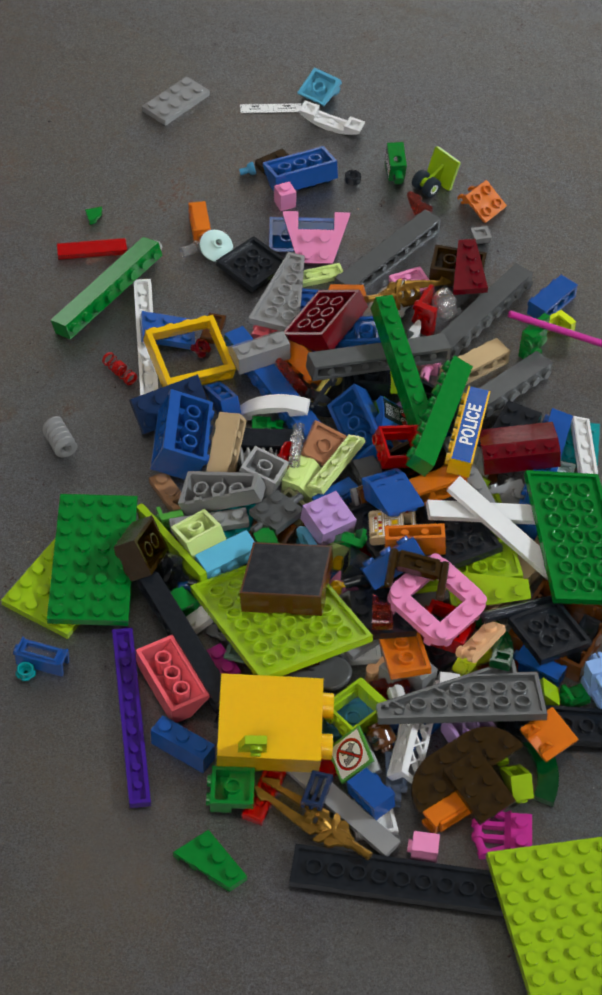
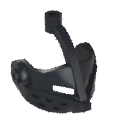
[304,378,338,417]
[159,554,198,592]

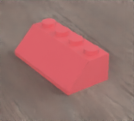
[135,634,210,723]

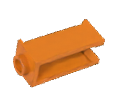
[188,201,211,243]
[421,791,471,834]

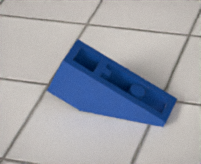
[203,381,241,416]

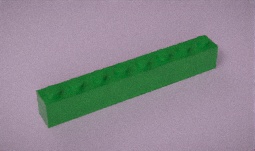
[51,237,163,339]
[370,295,428,425]
[405,355,473,477]

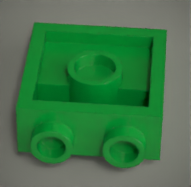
[518,313,550,359]
[206,766,255,813]

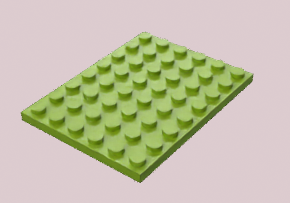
[190,565,373,676]
[486,837,602,995]

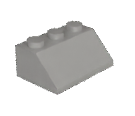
[227,331,290,374]

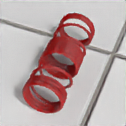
[102,352,137,385]

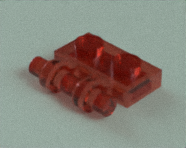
[275,358,308,396]

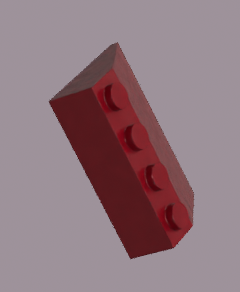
[283,290,368,351]
[479,422,561,475]

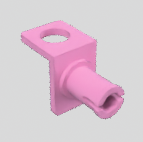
[416,363,441,382]

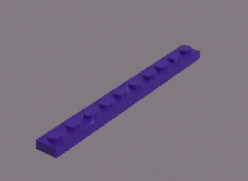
[112,628,151,809]

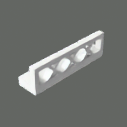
[387,723,433,784]

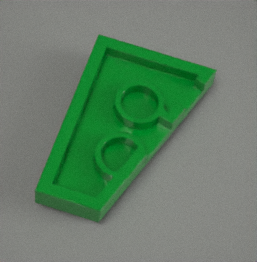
[173,829,247,892]

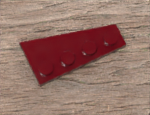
[453,239,488,295]

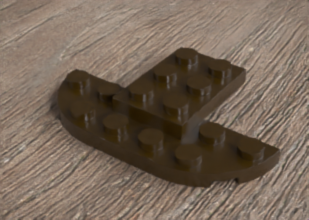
[411,727,523,825]

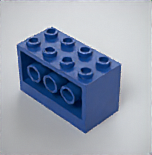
[150,389,214,480]

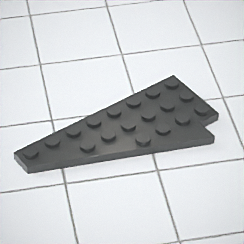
[376,660,547,725]

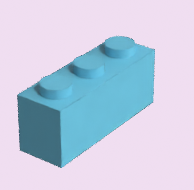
[195,530,255,579]

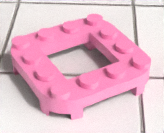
[387,553,487,647]

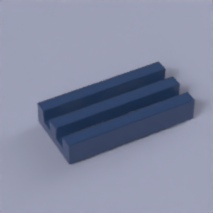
[300,770,333,812]

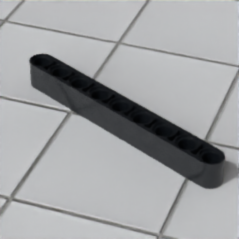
[137,571,221,714]

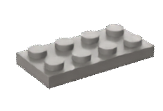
[142,76,210,126]

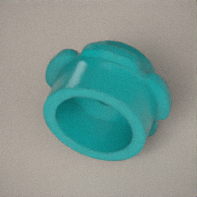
[15,662,36,681]

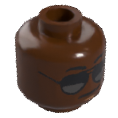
[365,722,397,753]

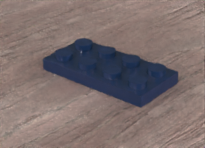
[129,374,207,435]

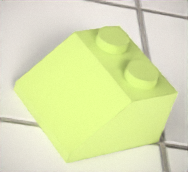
[281,454,322,503]
[171,509,226,559]

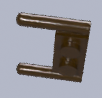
[384,548,449,601]

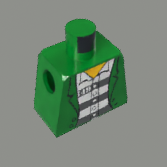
[384,142,407,184]

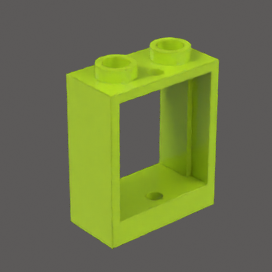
[325,677,387,737]

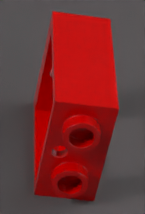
[372,425,418,469]
[420,599,477,654]

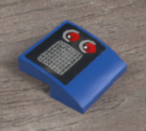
[375,396,408,443]

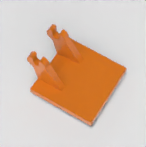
[457,180,507,224]
[520,707,579,763]

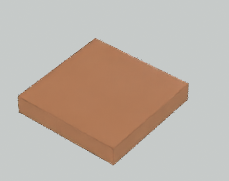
[300,420,347,466]

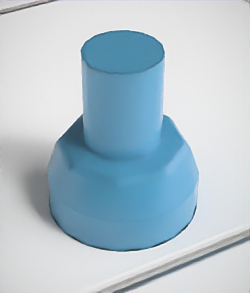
[239,161,256,175]

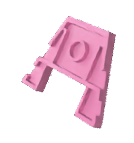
[283,211,350,265]

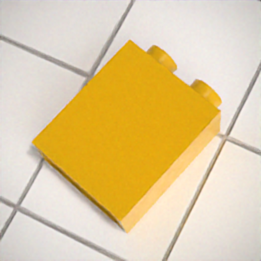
[216,673,334,772]

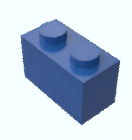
[347,767,395,820]

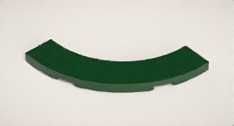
[475,618,514,671]
[497,721,559,807]

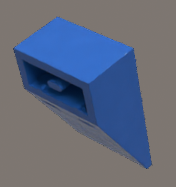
[361,468,424,517]

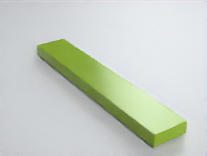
[137,503,207,583]

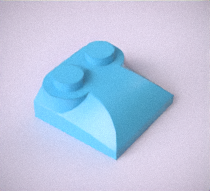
[297,67,342,106]

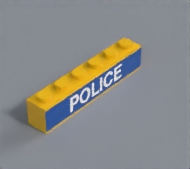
[444,386,490,478]

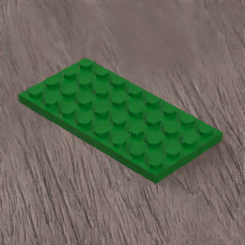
[524,470,602,605]
[47,494,138,626]

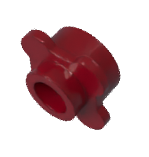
[190,338,211,358]

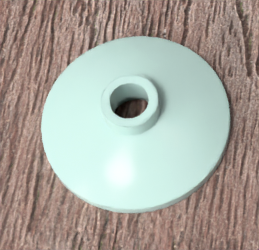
[199,230,233,262]

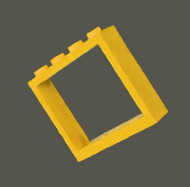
[143,315,236,387]

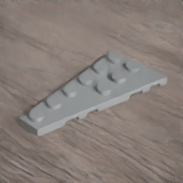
[248,252,305,331]

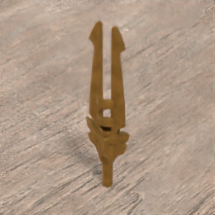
[364,276,451,310]
[254,777,373,860]

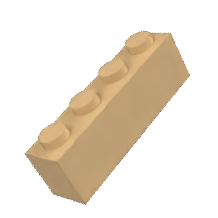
[439,338,510,385]
[205,412,247,472]

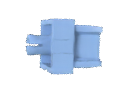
[581,652,602,709]

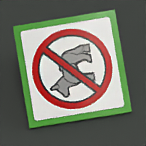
[332,725,374,784]

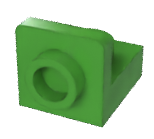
[154,506,184,531]

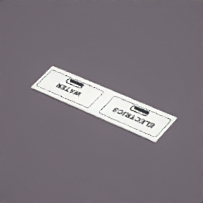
[240,103,301,113]

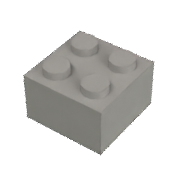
[239,446,289,498]

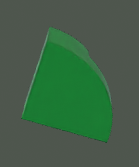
[85,206,102,225]

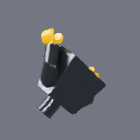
[330,546,383,595]

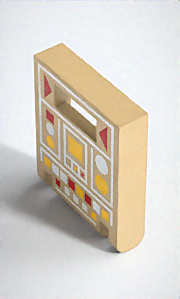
[368,510,416,546]

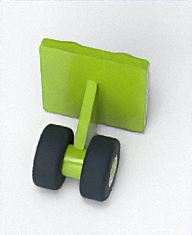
[412,146,461,198]

